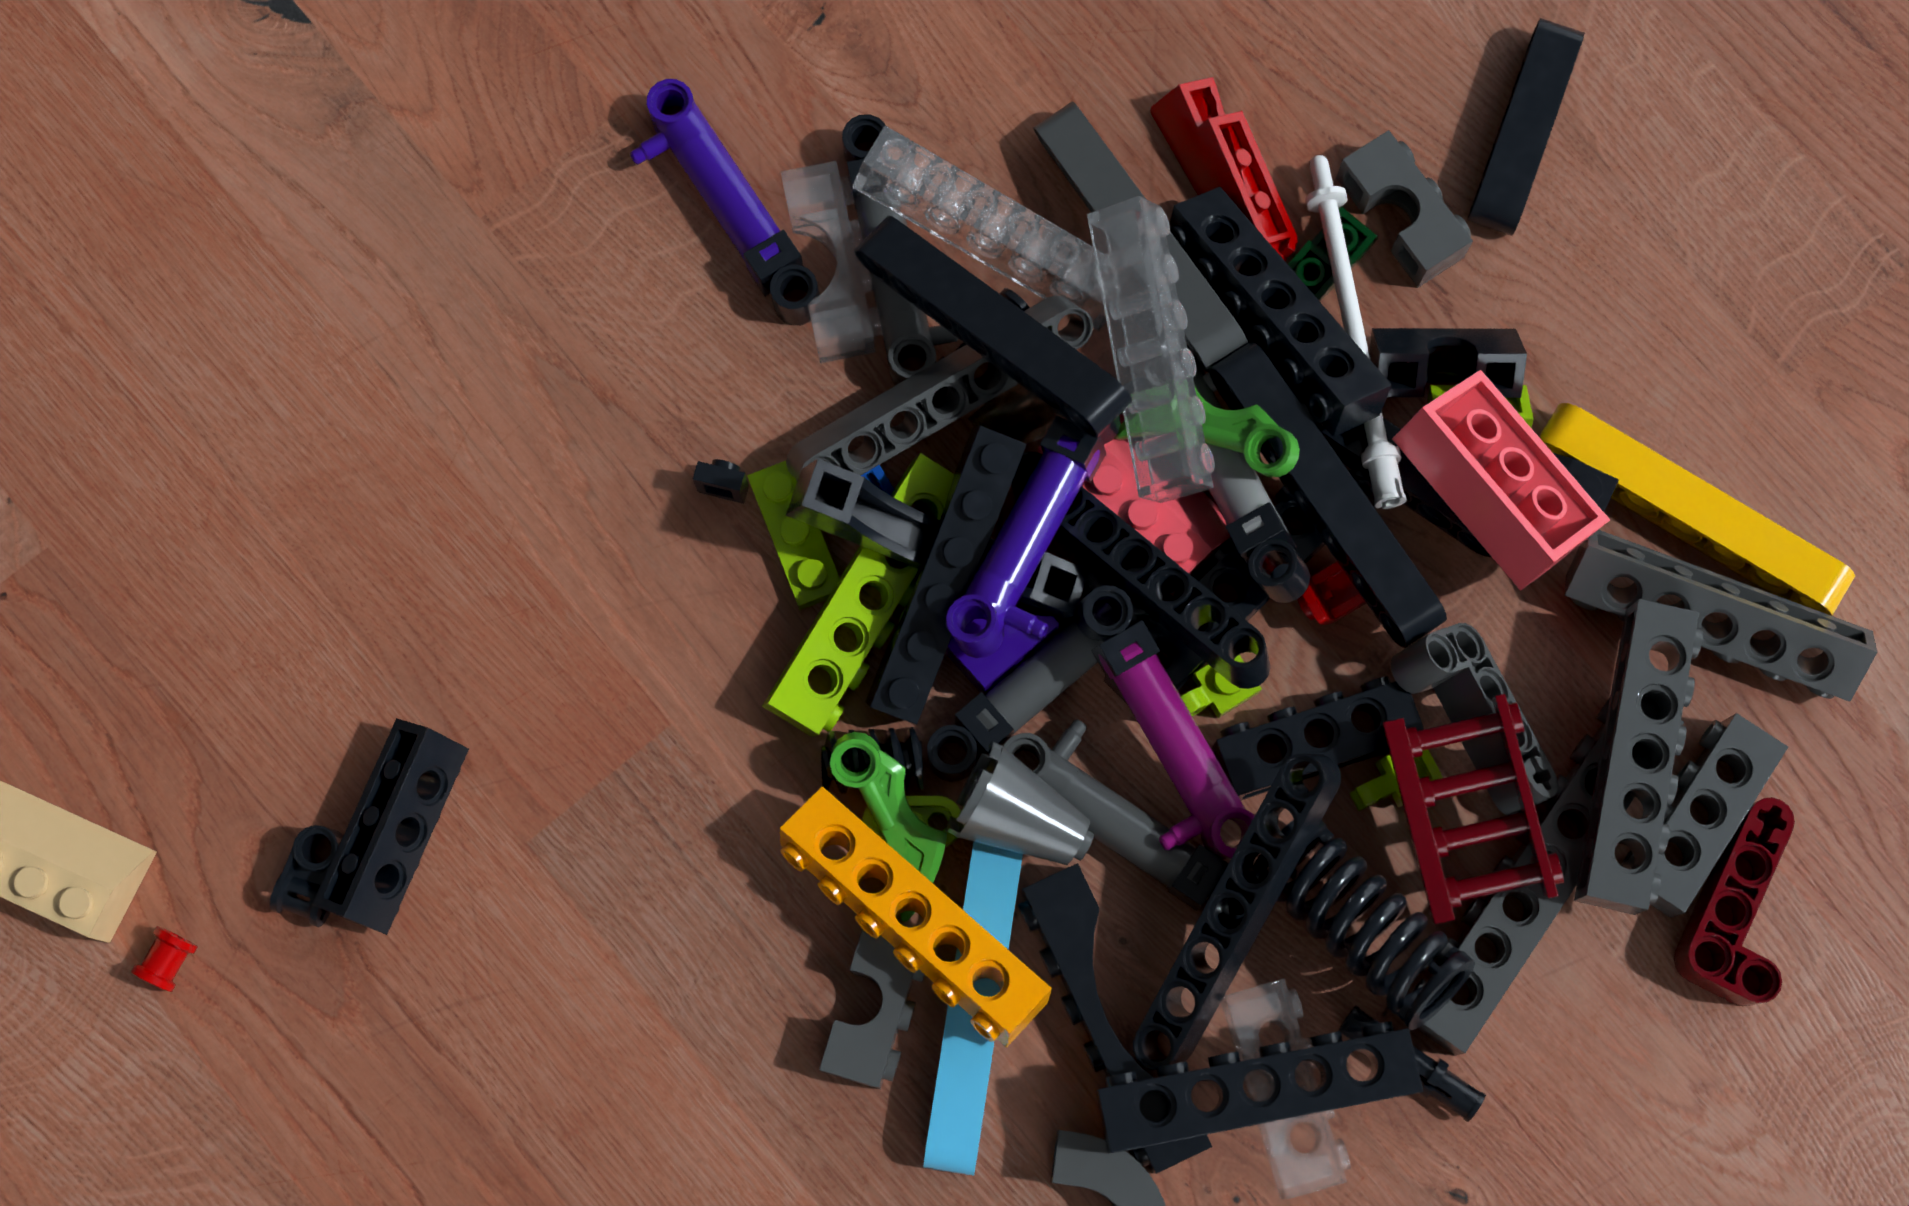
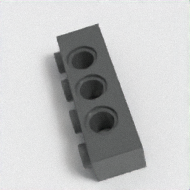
[1621,713,1788,918]

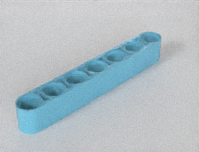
[923,842,1023,1176]

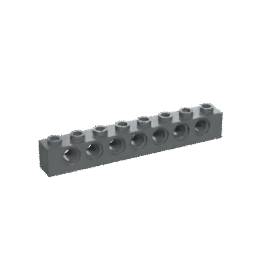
[1411,698,1684,1056]

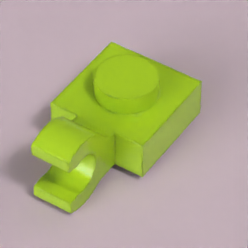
[1181,655,1262,718]
[1349,750,1443,811]

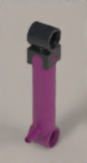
[1075,585,1254,859]

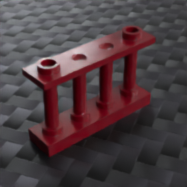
[1382,694,1564,924]

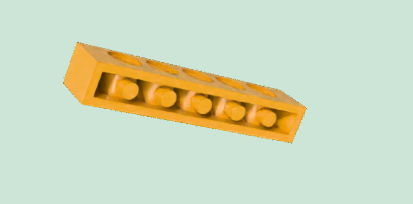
[780,786,1052,1048]

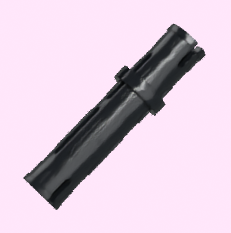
[1338,1005,1486,1122]

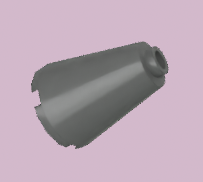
[946,741,1094,865]

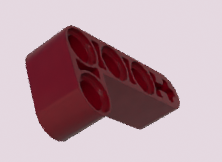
[1674,797,1795,1006]

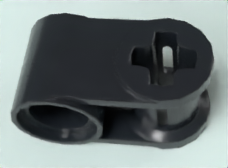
[269,825,344,927]

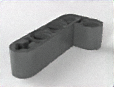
[1390,623,1558,815]

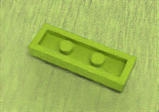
[747,461,840,610]

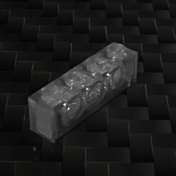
[1221,979,1351,1200]

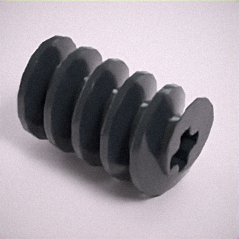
[821,727,924,794]

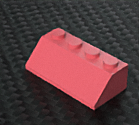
[1392,370,1610,591]
[1037,414,1232,597]

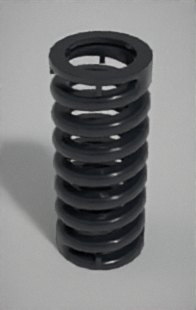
[1253,820,1475,1030]

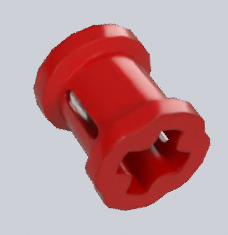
[131,926,198,992]

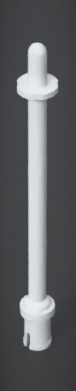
[1305,155,1407,509]

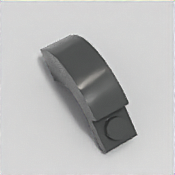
[1051,1130,1166,1206]

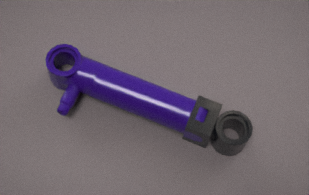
[630,79,820,325]
[946,415,1121,658]

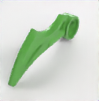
[1114,378,1300,477]
[830,732,947,922]

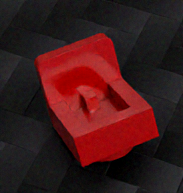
[1297,561,1367,624]

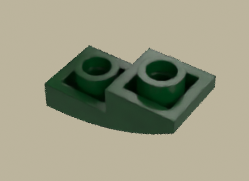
[1288,206,1378,301]

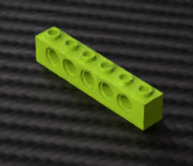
[762,453,954,737]

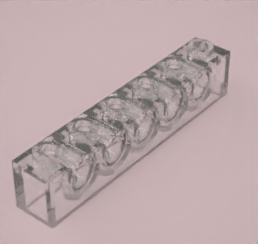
[852,125,1136,331]

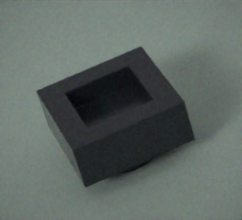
[693,459,749,504]

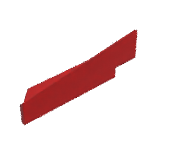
[1150,77,1298,262]

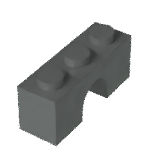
[1336,130,1473,288]
[819,929,925,1090]

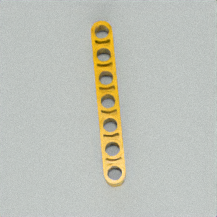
[1539,403,1855,616]

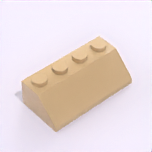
[0,780,157,943]

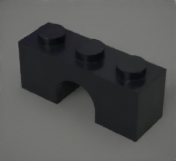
[1369,328,1527,398]

